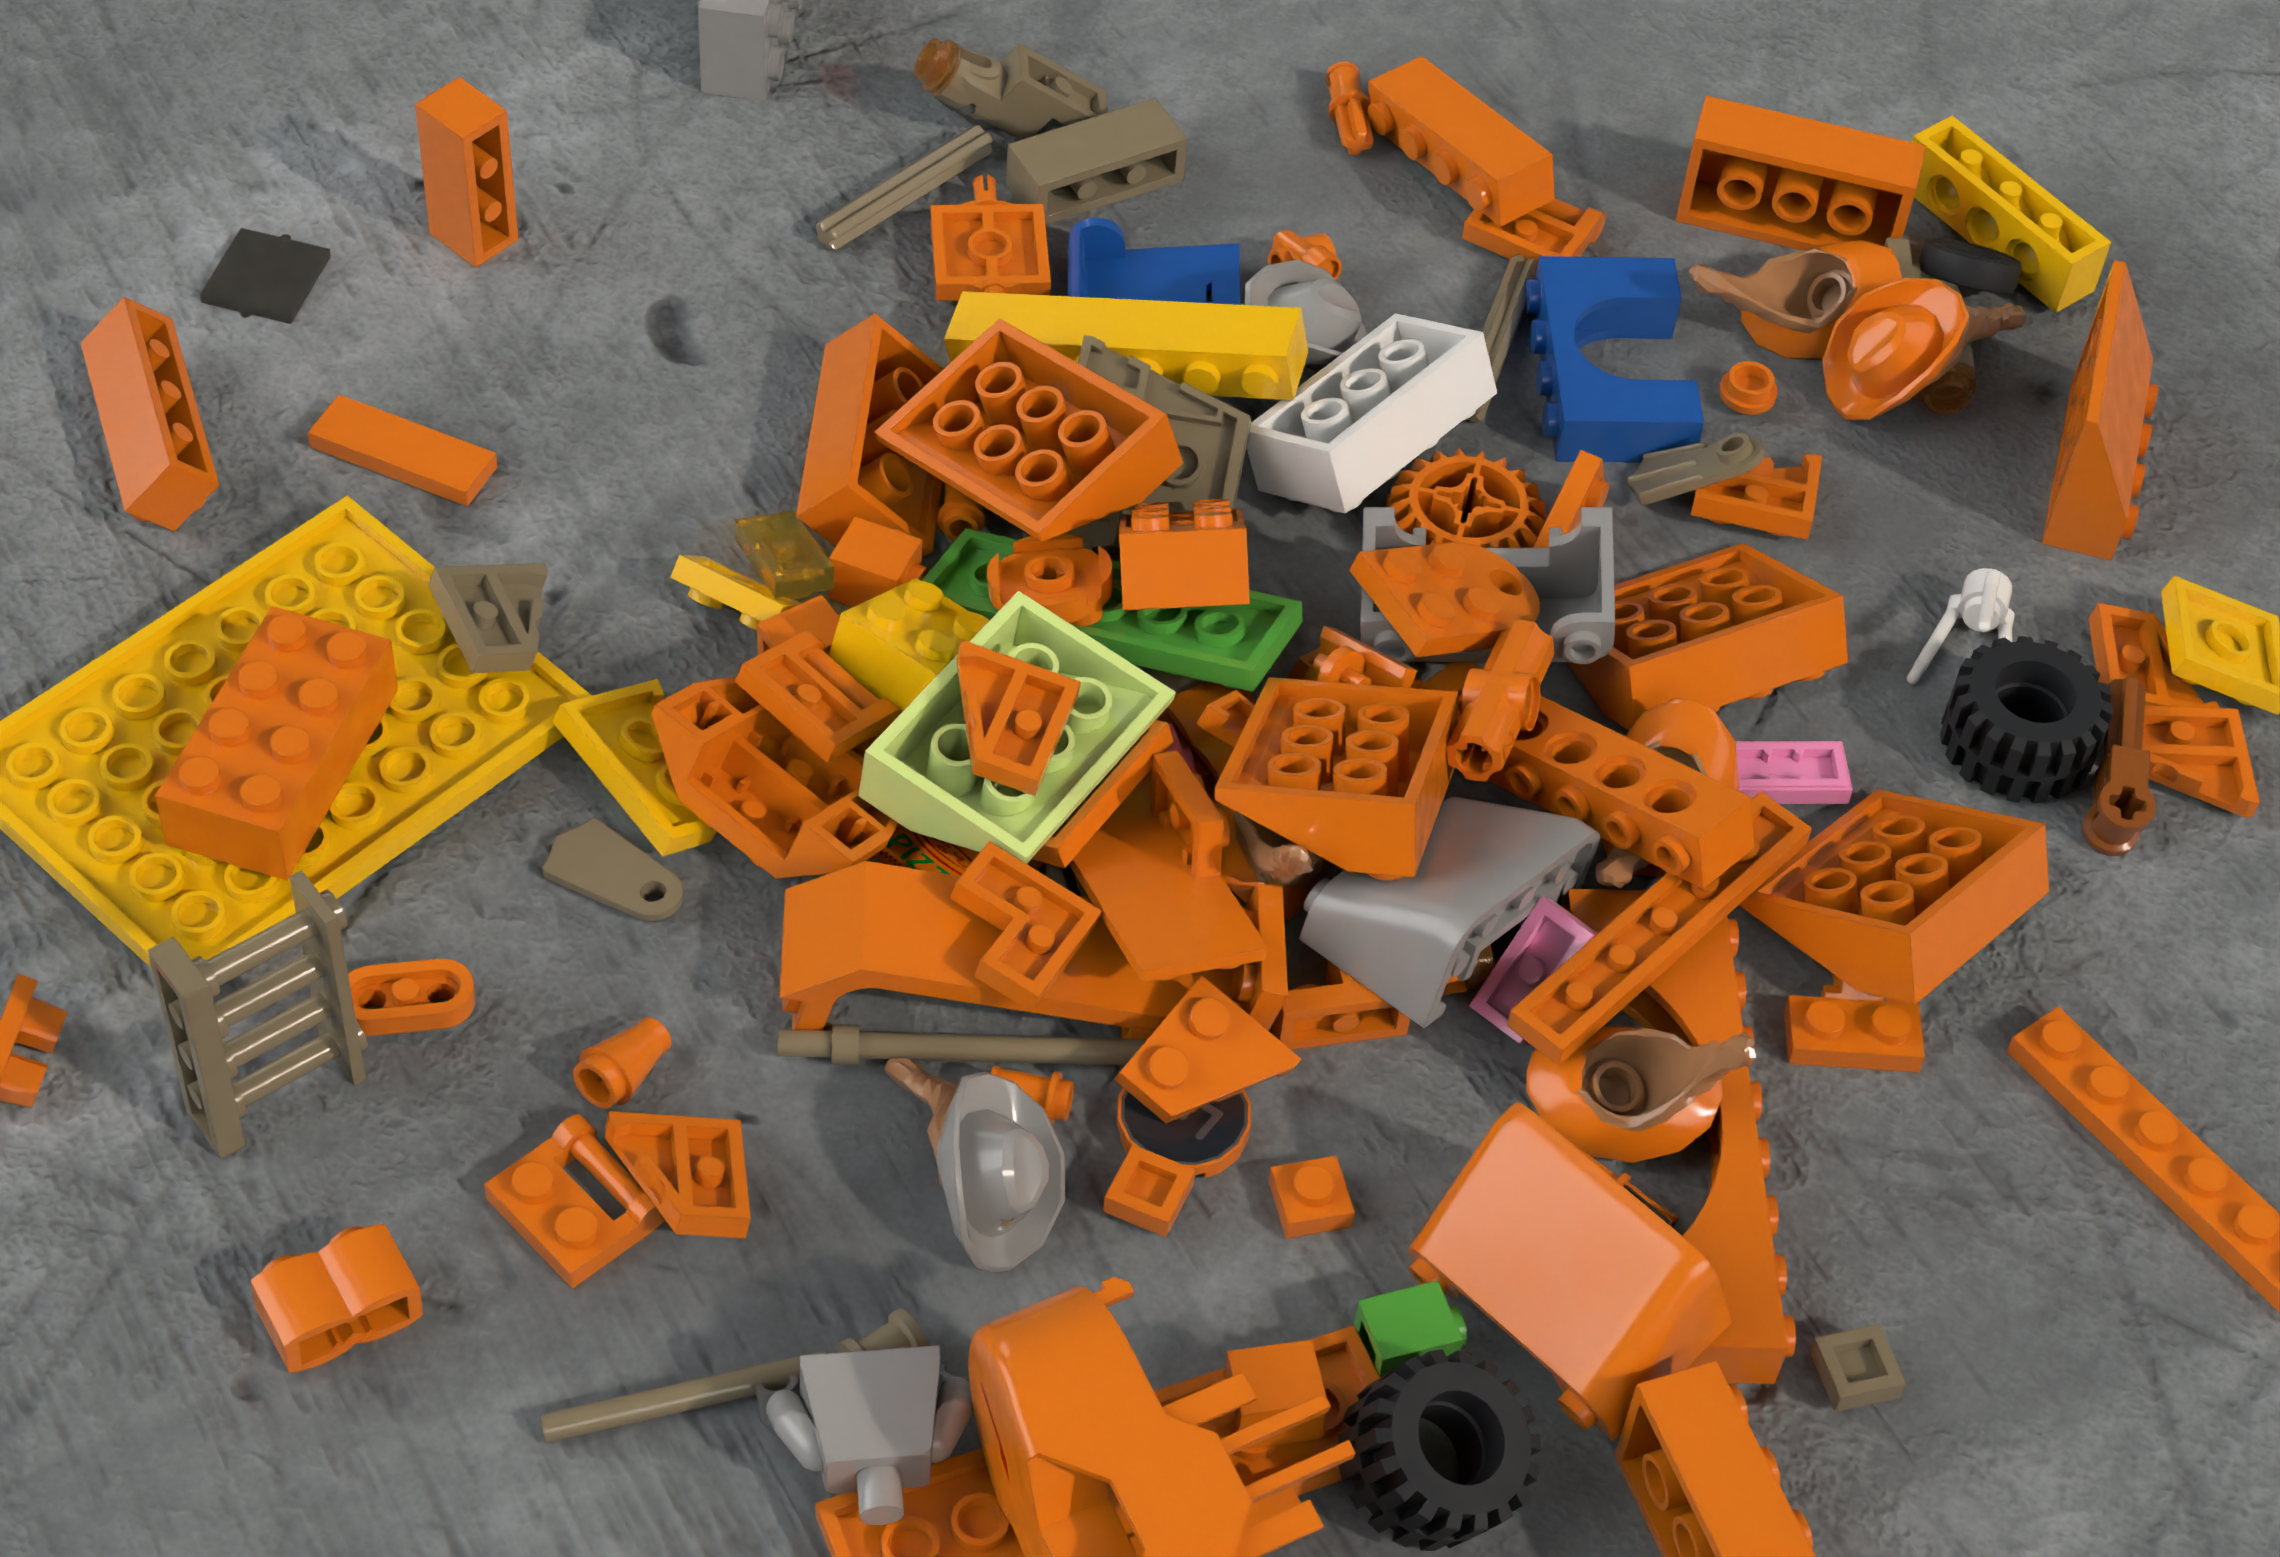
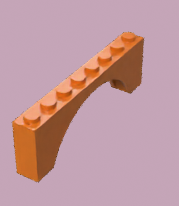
[1564,889,1796,1384]

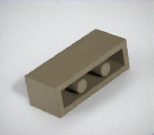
[1006,98,1187,225]

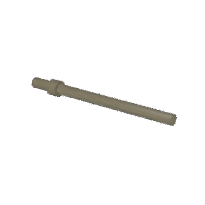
[777,1024,1147,1066]

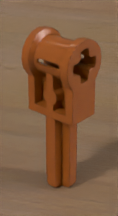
[2082,676,2156,856]

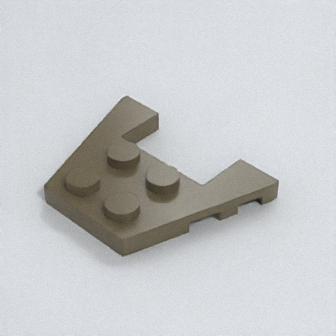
[1064,335,1251,555]

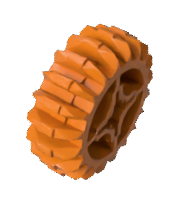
[1385,447,1547,548]

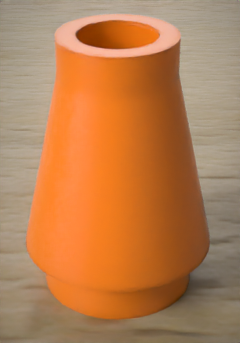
[573,1017,672,1109]

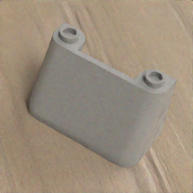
[1360,507,1615,664]
[1299,796,1600,1028]

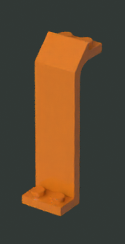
[779,861,1288,1031]

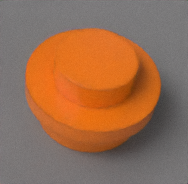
[1719,361,1778,415]

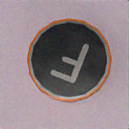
[1116,1088,1251,1179]

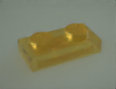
[735,511,834,599]

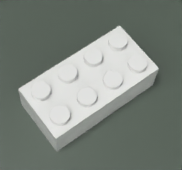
[1246,313,1497,513]

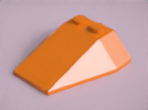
[651,676,898,879]

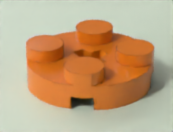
[987,533,1113,626]

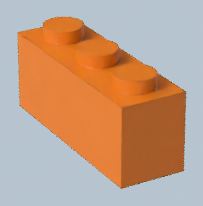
[415,77,519,268]

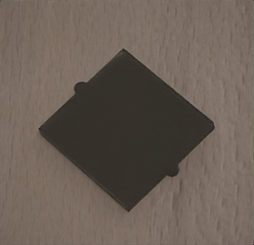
[200,228,331,324]

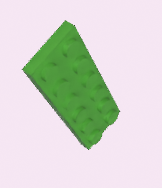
[922,528,1303,692]

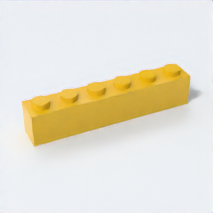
[944,291,1309,400]

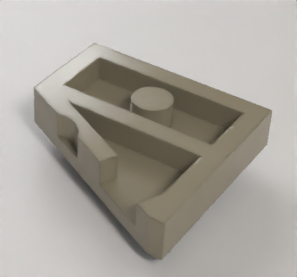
[428,563,548,673]

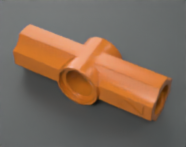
[1446,620,1555,781]

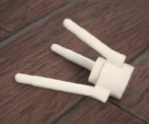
[1907,568,2015,685]

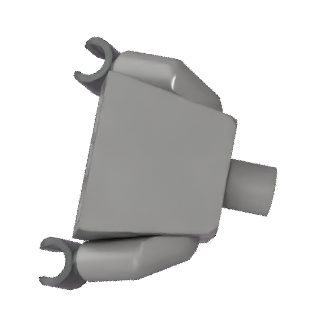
[755,1345,973,1525]

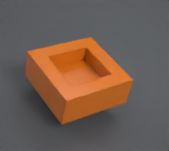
[1103,1144,1196,1237]
[1268,1155,1355,1239]

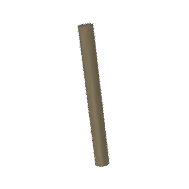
[540,1350,825,1443]

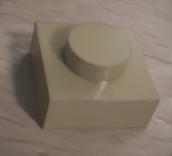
[1809,1324,1906,1412]

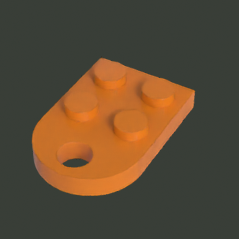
[1349,542,1540,657]

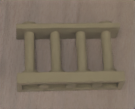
[148,870,368,1159]

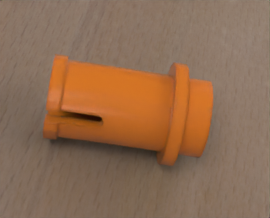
[937,482,985,541]
[990,1065,1074,1125]

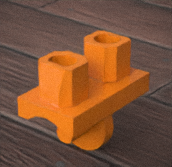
[1303,626,1423,689]
[0,974,68,1108]

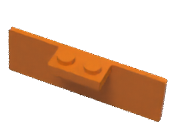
[1069,751,1268,981]

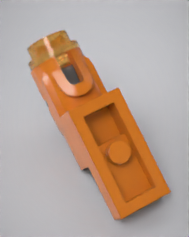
[1272,945,1493,1050]

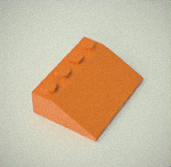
[2041,260,2159,561]
[873,318,1183,542]
[1567,543,1848,730]
[1215,677,1458,880]
[1740,789,2049,1005]

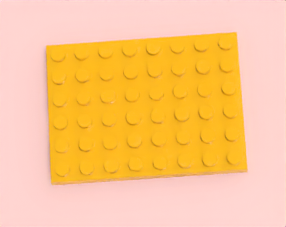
[0,495,592,969]

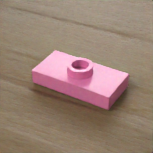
[1736,741,1853,804]

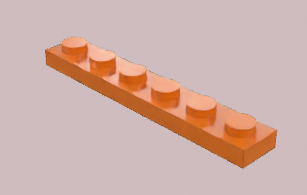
[1507,791,1812,1066]
[2006,1006,2280,1313]

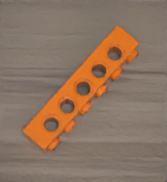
[1422,662,1755,889]

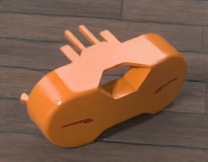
[968,1277,1356,1557]

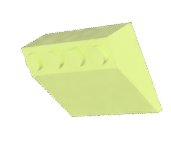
[858,591,1176,864]

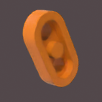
[348,958,476,1036]

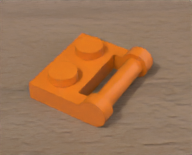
[1462,198,1606,262]
[735,630,902,763]
[484,1114,665,1289]

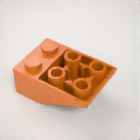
[1119,499,1250,610]

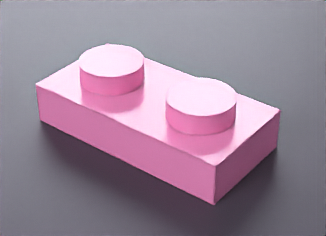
[1469,897,1598,1045]

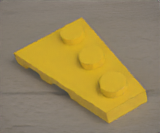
[552,679,717,857]

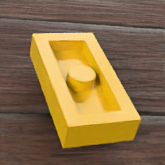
[670,555,801,630]

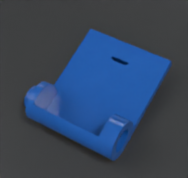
[1068,218,1241,305]

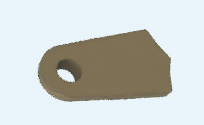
[1627,433,1765,506]
[542,818,684,921]

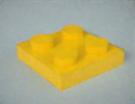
[2161,575,2280,715]

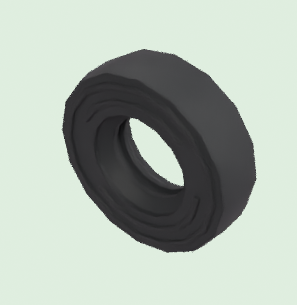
[1919,238,2021,293]

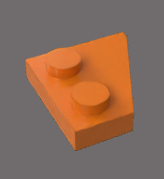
[1533,450,1610,548]
[1691,454,1822,540]
[2088,603,2220,708]
[956,640,1081,796]
[1114,975,1301,1123]
[604,1111,751,1239]

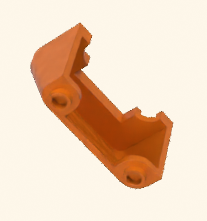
[1408,1102,1732,1442]

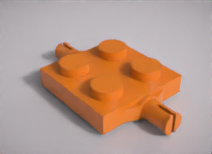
[930,175,1051,301]

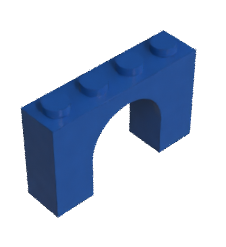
[1525,256,1704,463]

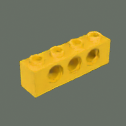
[1912,115,2111,313]

